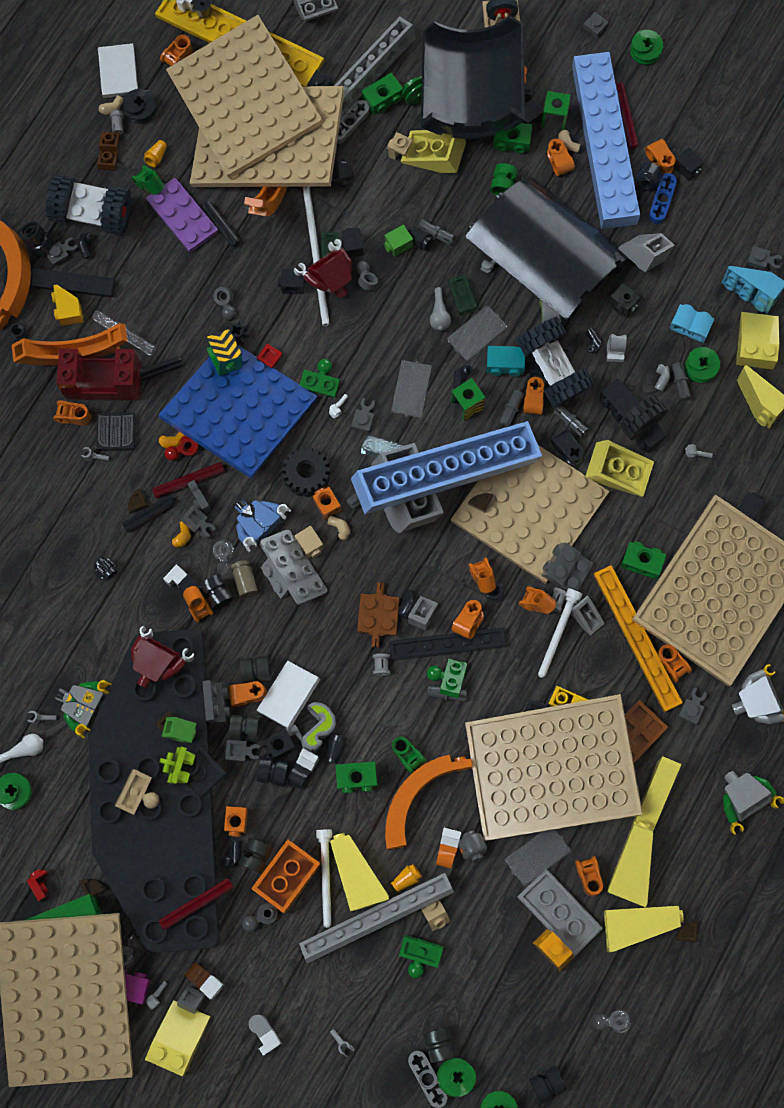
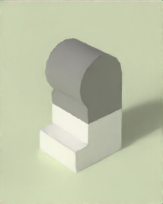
[607,334,627,362]
[249,1015,282,1056]

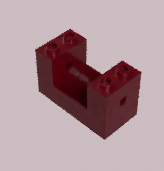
[57,349,142,400]

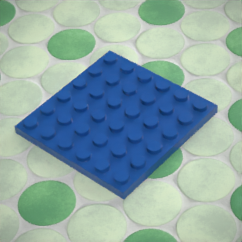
[159,345,317,479]

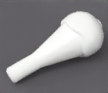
[0,733,43,763]

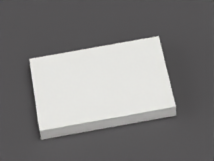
[98,43,138,98]
[257,661,321,729]

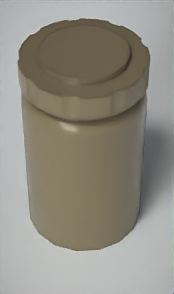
[231,560,258,597]

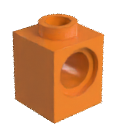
[313,487,341,520]
[224,806,248,837]

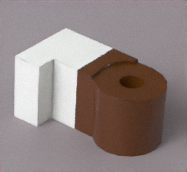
[184,962,224,999]

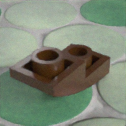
[97,132,120,170]

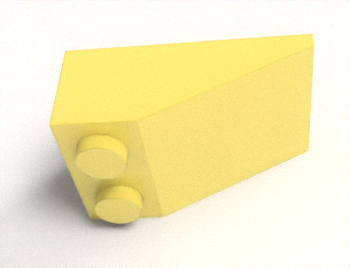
[401,130,466,173]
[736,312,779,369]
[737,365,784,428]
[585,440,654,497]
[145,1000,211,1076]

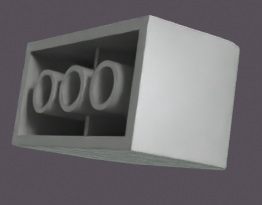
[371,443,444,533]

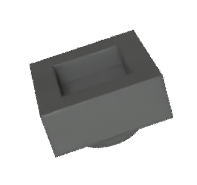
[583,12,609,38]
[177,986,205,1014]

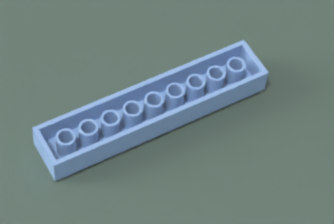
[572,52,640,229]
[351,421,542,514]

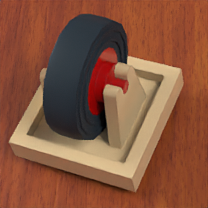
[482,0,520,28]

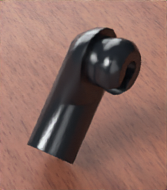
[399,589,414,619]

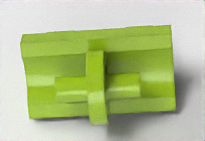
[159,747,195,784]

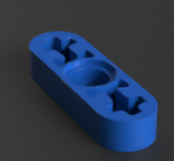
[649,173,677,224]

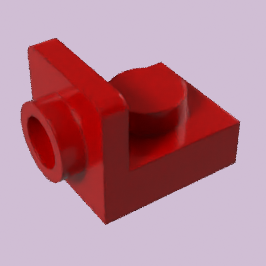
[26,869,49,902]

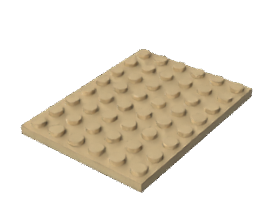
[166,15,323,179]
[190,86,345,187]
[632,495,784,686]
[465,694,643,841]
[0,913,133,1087]

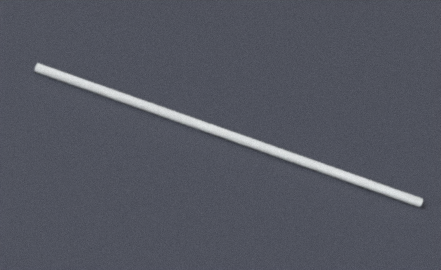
[302,186,330,326]

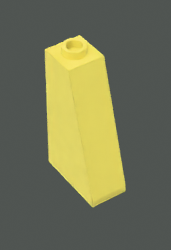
[631,756,681,830]
[608,820,653,907]
[330,833,389,912]
[604,906,684,952]

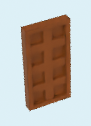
[625,700,668,763]

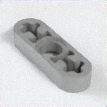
[337,100,369,144]
[408,1051,447,1108]

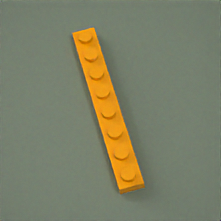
[594,565,682,712]

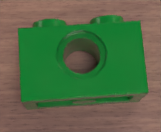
[361,73,403,115]
[493,123,532,153]
[620,541,667,580]
[335,761,377,794]

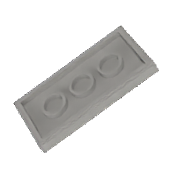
[518,869,603,957]

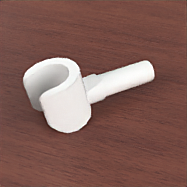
[329,394,348,419]

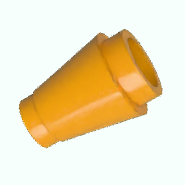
[144,140,167,167]
[391,864,422,892]

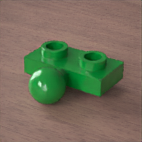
[299,359,340,398]
[427,658,467,698]
[399,935,444,978]

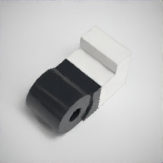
[176,0,212,19]
[163,565,200,592]
[287,748,319,790]

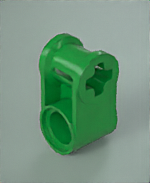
[131,165,165,195]
[392,737,427,774]

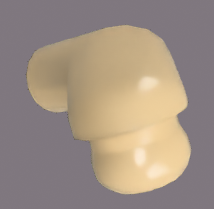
[99,95,124,115]
[558,130,581,153]
[327,515,350,540]

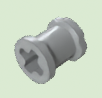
[552,587,567,613]
[373,654,390,676]

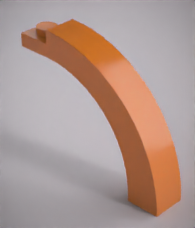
[244,187,287,216]
[0,220,31,330]
[12,323,128,365]
[385,755,472,850]

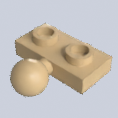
[115,769,159,815]

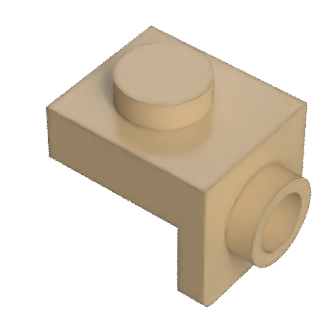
[387,133,412,160]
[421,900,450,931]

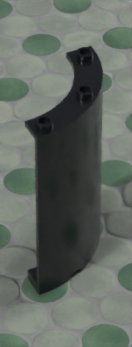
[421,15,525,139]
[465,177,630,320]

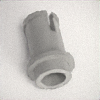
[110,110,124,135]

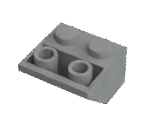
[294,0,338,21]
[618,233,675,272]

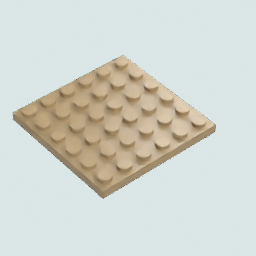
[451,445,609,584]

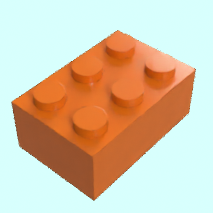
[251,839,321,914]

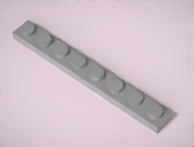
[299,873,454,963]

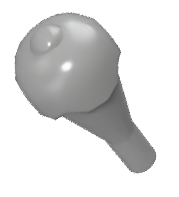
[430,287,451,331]

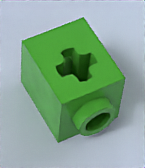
[383,225,413,257]
[162,717,196,743]

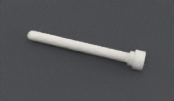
[538,588,582,678]
[316,829,332,928]

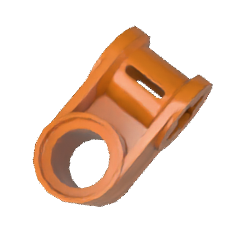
[160,35,193,66]
[547,139,575,176]
[645,139,675,175]
[523,377,544,415]
[53,400,92,426]
[468,558,496,593]
[183,586,213,623]
[518,586,556,614]
[452,600,484,639]
[657,644,692,683]
[228,681,267,707]
[575,856,603,897]

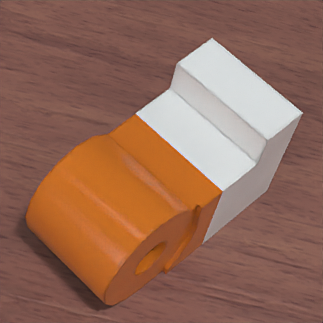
[436,828,461,869]

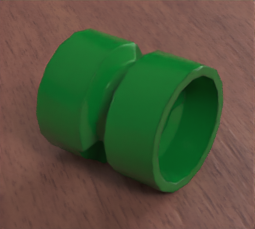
[490,163,518,196]

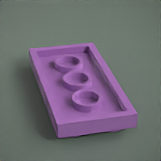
[146,178,219,253]

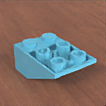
[722,266,784,314]

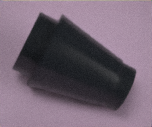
[408,226,434,251]
[326,734,347,764]

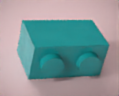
[486,346,525,377]

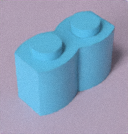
[670,304,714,343]

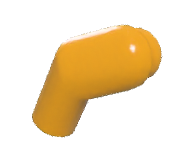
[159,431,186,448]
[172,521,191,547]

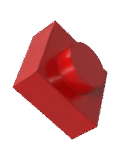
[257,344,283,369]

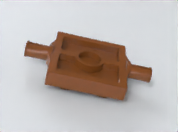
[357,582,399,648]

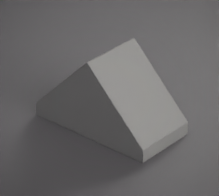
[408,596,438,631]
[571,596,605,636]

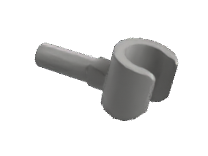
[481,260,497,273]
[685,444,713,458]
[81,447,109,461]
[27,711,57,724]
[286,724,303,743]
[146,981,167,1010]
[330,1029,354,1057]

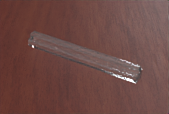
[92,310,156,356]

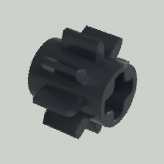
[226,321,249,344]
[93,557,117,581]

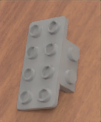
[259,530,327,605]

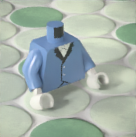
[235,500,291,552]

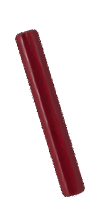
[616,83,638,149]
[152,462,225,498]
[159,879,233,929]

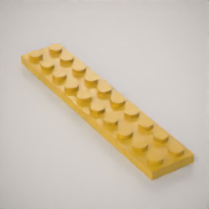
[155,0,325,87]

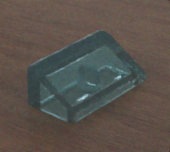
[361,435,403,457]

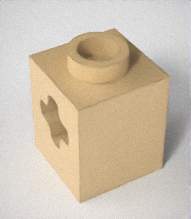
[294,526,324,559]

